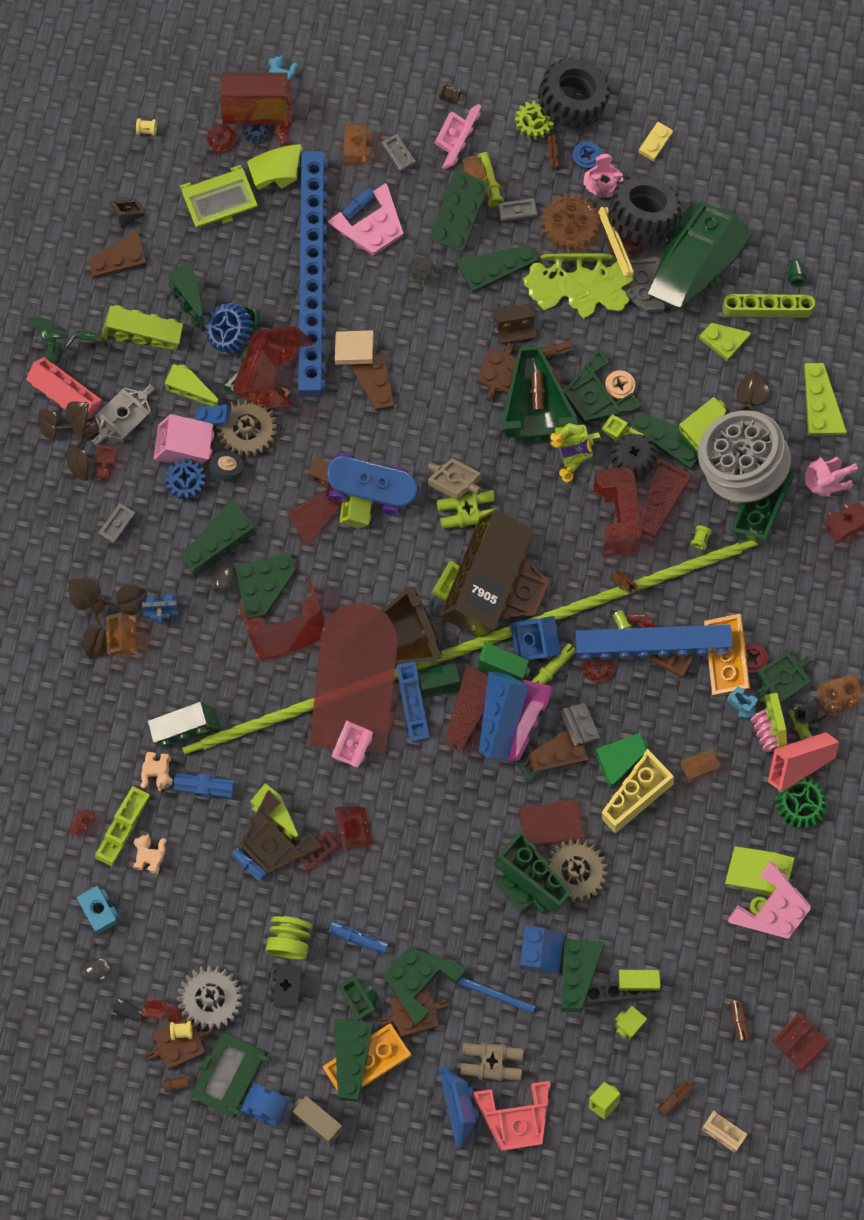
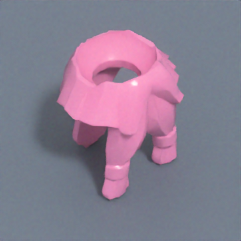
[584,154,624,198]
[805,457,858,497]

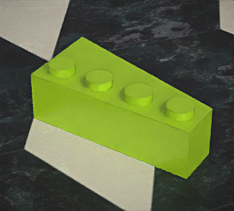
[101,305,183,350]

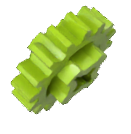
[515,100,554,140]

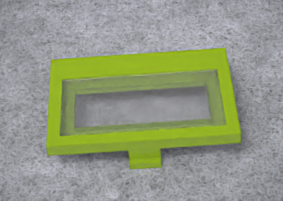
[180,165,258,228]

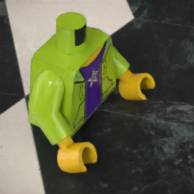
[550,423,602,483]

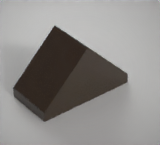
[109,199,145,228]

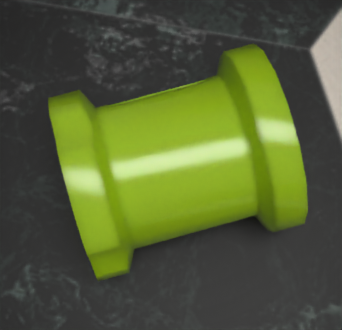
[690,526,712,550]

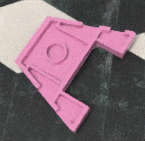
[327,183,403,256]
[728,860,811,939]

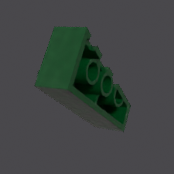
[182,498,256,577]
[494,829,572,914]

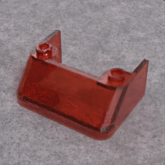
[233,326,313,408]
[237,577,328,662]

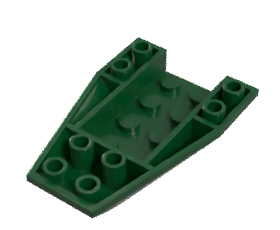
[648,202,753,309]

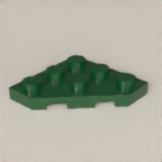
[235,553,295,621]

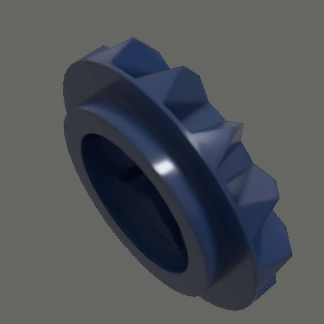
[242,116,271,143]

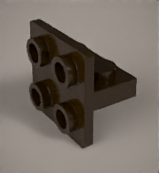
[494,303,537,344]

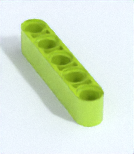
[722,294,815,318]

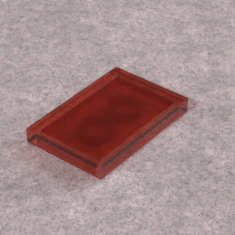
[519,799,583,846]

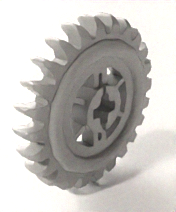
[177,965,243,1030]

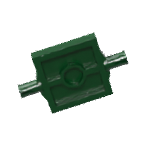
[755,651,812,703]
[495,874,547,914]

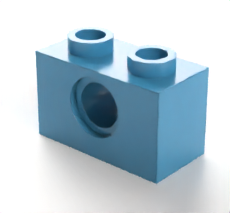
[76,886,118,935]

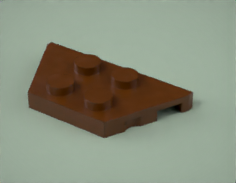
[498,558,549,620]

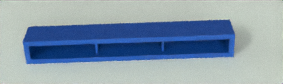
[575,624,732,661]

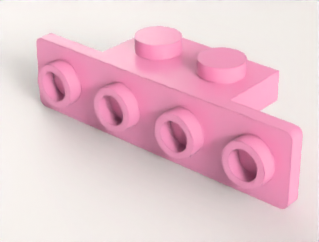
[435,104,481,169]

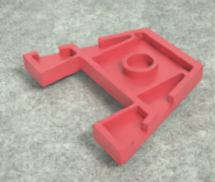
[473,1081,550,1151]

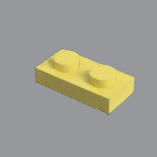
[638,122,673,161]

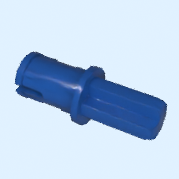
[343,188,375,219]
[231,847,266,881]

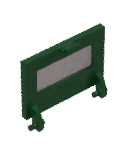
[190,1032,272,1120]

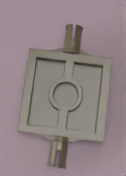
[427,458,482,500]

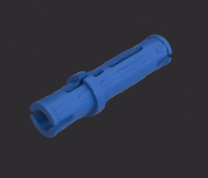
[328,921,388,955]

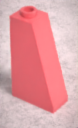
[768,732,839,792]

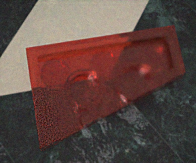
[287,487,342,546]

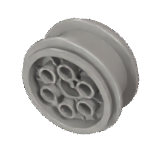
[698,411,791,502]

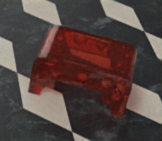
[593,467,642,557]

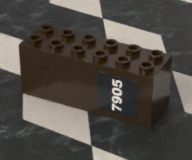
[439,509,534,638]

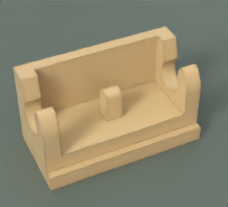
[701,1111,747,1153]

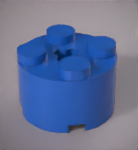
[241,1084,289,1127]

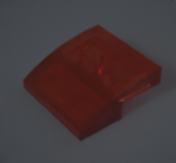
[772,1013,830,1072]

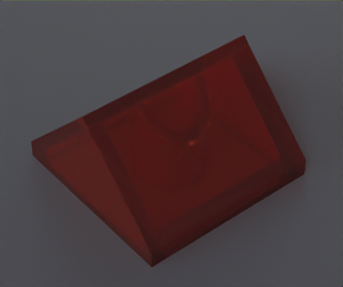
[334,807,373,851]

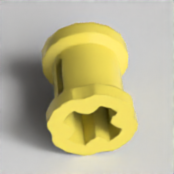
[136,118,157,136]
[170,1021,192,1040]

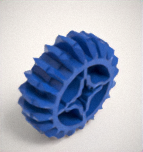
[205,303,254,354]

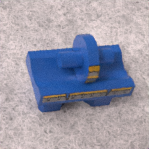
[142,594,178,624]

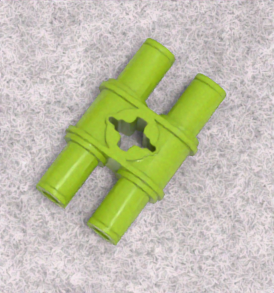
[437,490,496,529]

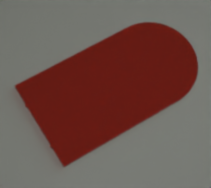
[310,603,397,754]

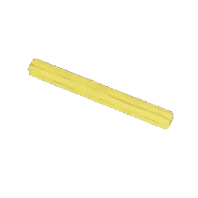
[598,207,634,278]

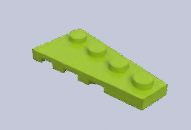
[804,363,847,436]

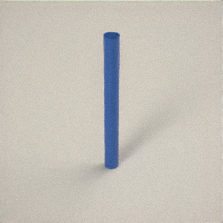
[458,977,535,1013]

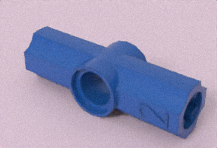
[173,773,235,798]

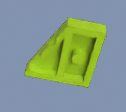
[699,323,751,361]

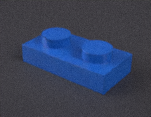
[195,405,231,426]

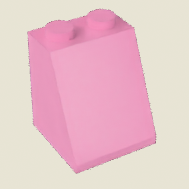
[154,414,214,465]

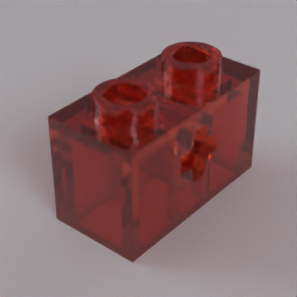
[824,501,864,544]

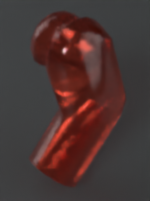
[275,119,292,147]
[627,614,655,628]

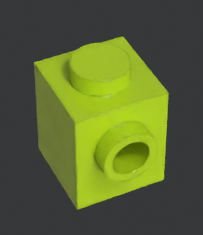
[615,1006,647,1039]
[589,1082,620,1120]

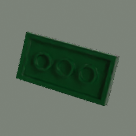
[429,169,490,252]

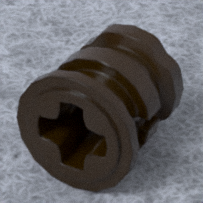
[439,82,462,104]

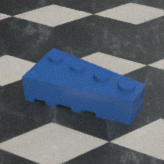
[479,672,529,760]

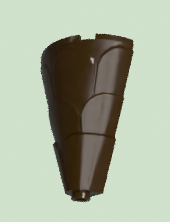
[337,586,443,666]

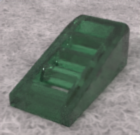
[514,746,546,785]

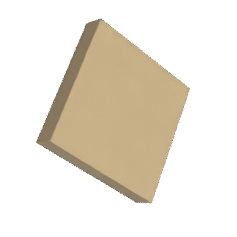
[335,330,374,365]

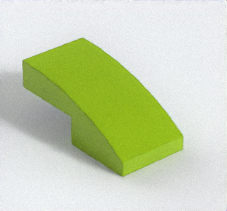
[602,414,644,441]

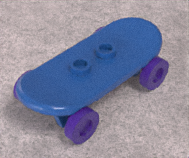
[327,453,417,516]

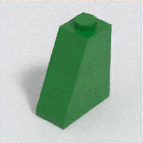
[478,642,531,681]
[595,733,648,789]

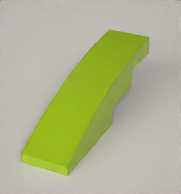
[95,786,150,866]

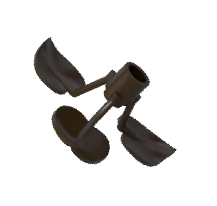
[737,371,786,451]
[38,401,98,481]
[68,578,147,659]

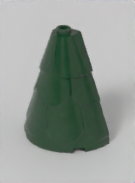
[501,345,578,444]

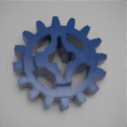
[164,459,206,500]

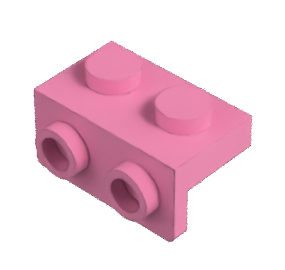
[331,720,373,768]

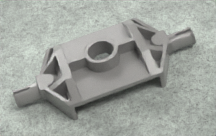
[92,384,155,446]

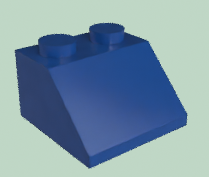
[510,616,561,660]
[519,926,564,974]

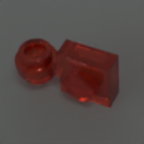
[95,444,117,481]
[142,998,182,1023]

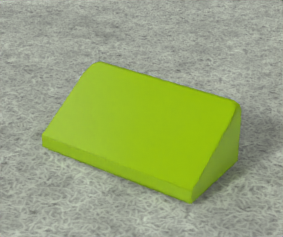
[619,970,660,991]

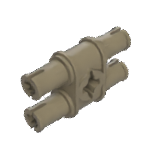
[460,1042,523,1082]

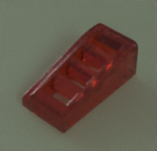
[298,831,341,871]

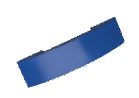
[396,661,430,741]

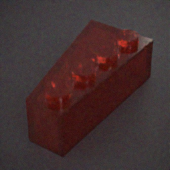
[445,665,488,754]

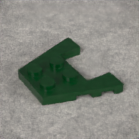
[564,349,641,423]
[383,947,467,1026]

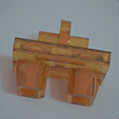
[680,748,720,780]

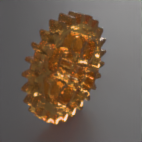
[540,193,600,251]

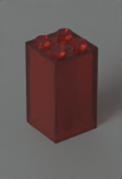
[220,72,292,125]

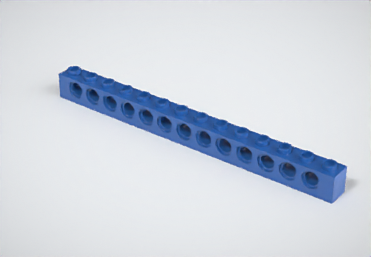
[298,151,328,397]

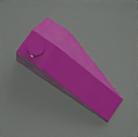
[506,680,553,762]

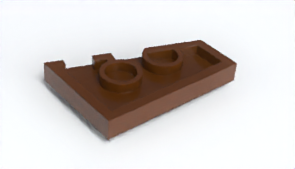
[88,230,147,279]
[348,354,394,411]
[528,730,589,773]

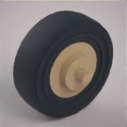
[209,451,244,482]

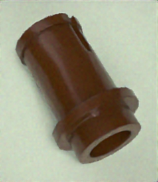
[163,1075,189,1094]

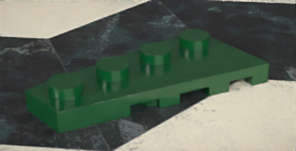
[456,245,538,293]
[561,940,605,1013]

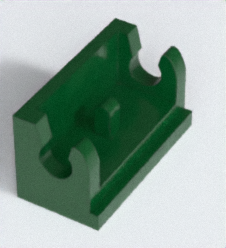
[418,663,461,698]

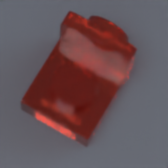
[69,809,98,838]

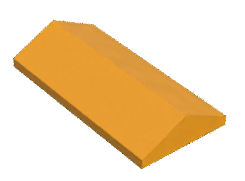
[704,614,750,696]
[322,1023,412,1091]

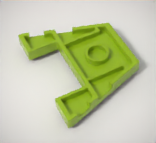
[763,693,787,748]

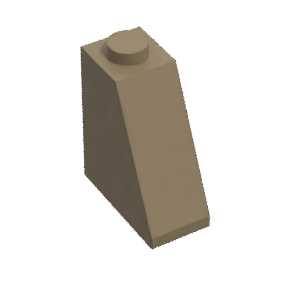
[293,1096,343,1146]

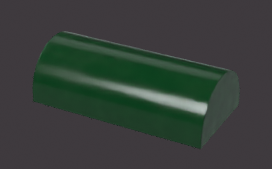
[731,464,794,546]

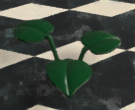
[27,317,107,364]

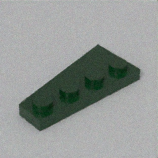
[629,412,698,470]
[334,1019,374,1102]

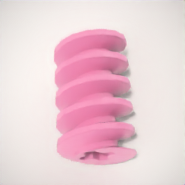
[751,710,777,752]

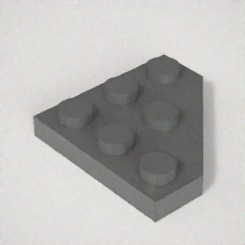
[603,258,665,313]

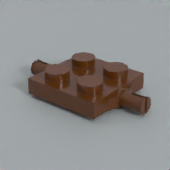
[476,343,517,402]
[380,988,448,1038]
[146,1017,212,1070]

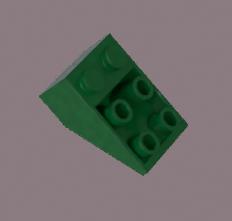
[168,263,205,331]

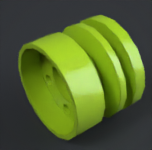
[265,916,312,960]

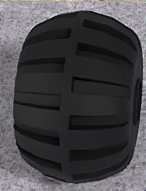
[610,433,657,480]

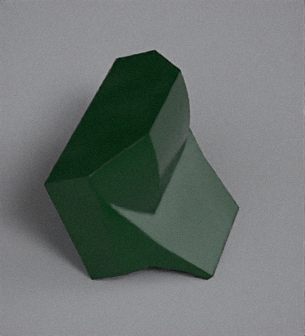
[337,975,379,1021]

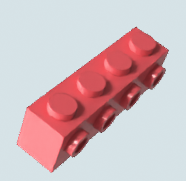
[26,357,102,420]

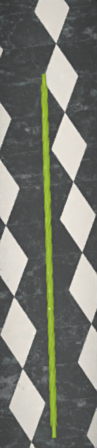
[183,540,758,755]

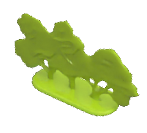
[523,254,633,319]

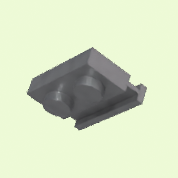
[560,703,600,746]

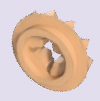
[605,371,635,400]

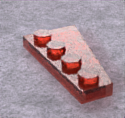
[638,458,692,538]

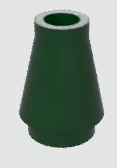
[788,258,806,287]

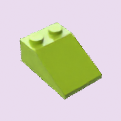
[725,846,794,897]

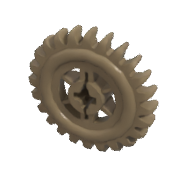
[216,398,278,457]
[546,839,608,903]

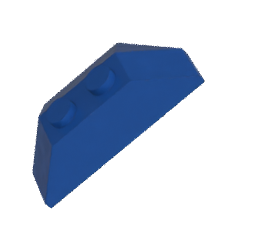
[439,1067,479,1150]

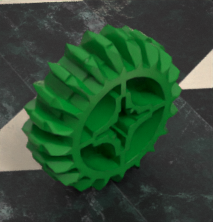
[775,777,828,829]

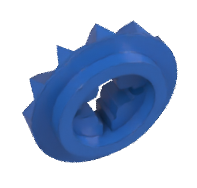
[573,141,602,170]

